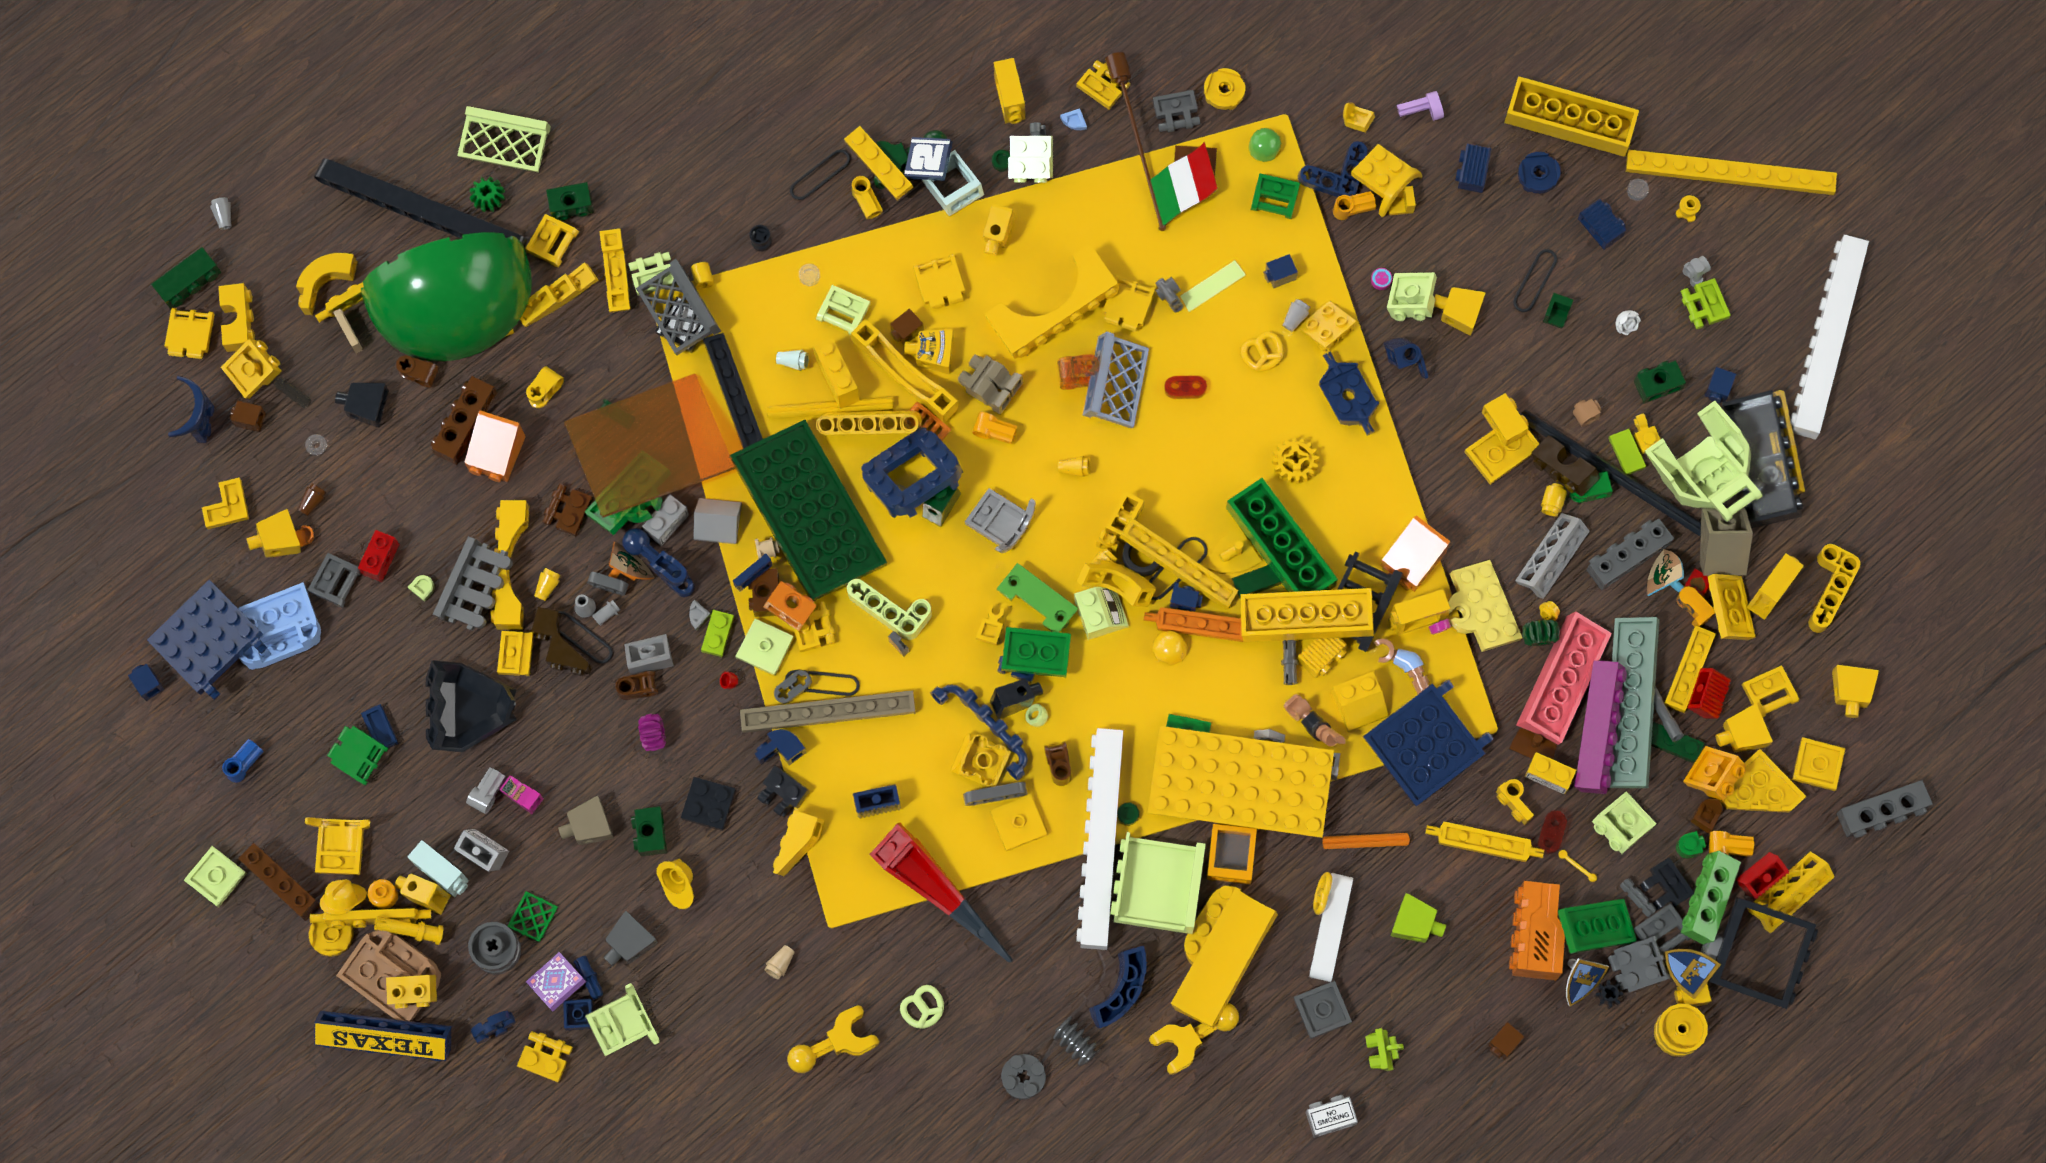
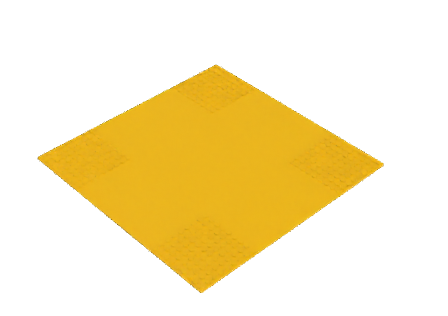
[649,114,1498,928]

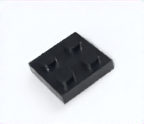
[681,777,736,831]

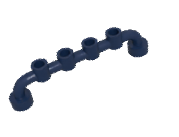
[930,684,1028,781]

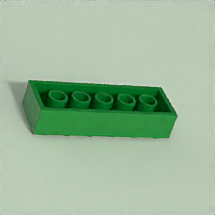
[1226,478,1338,592]

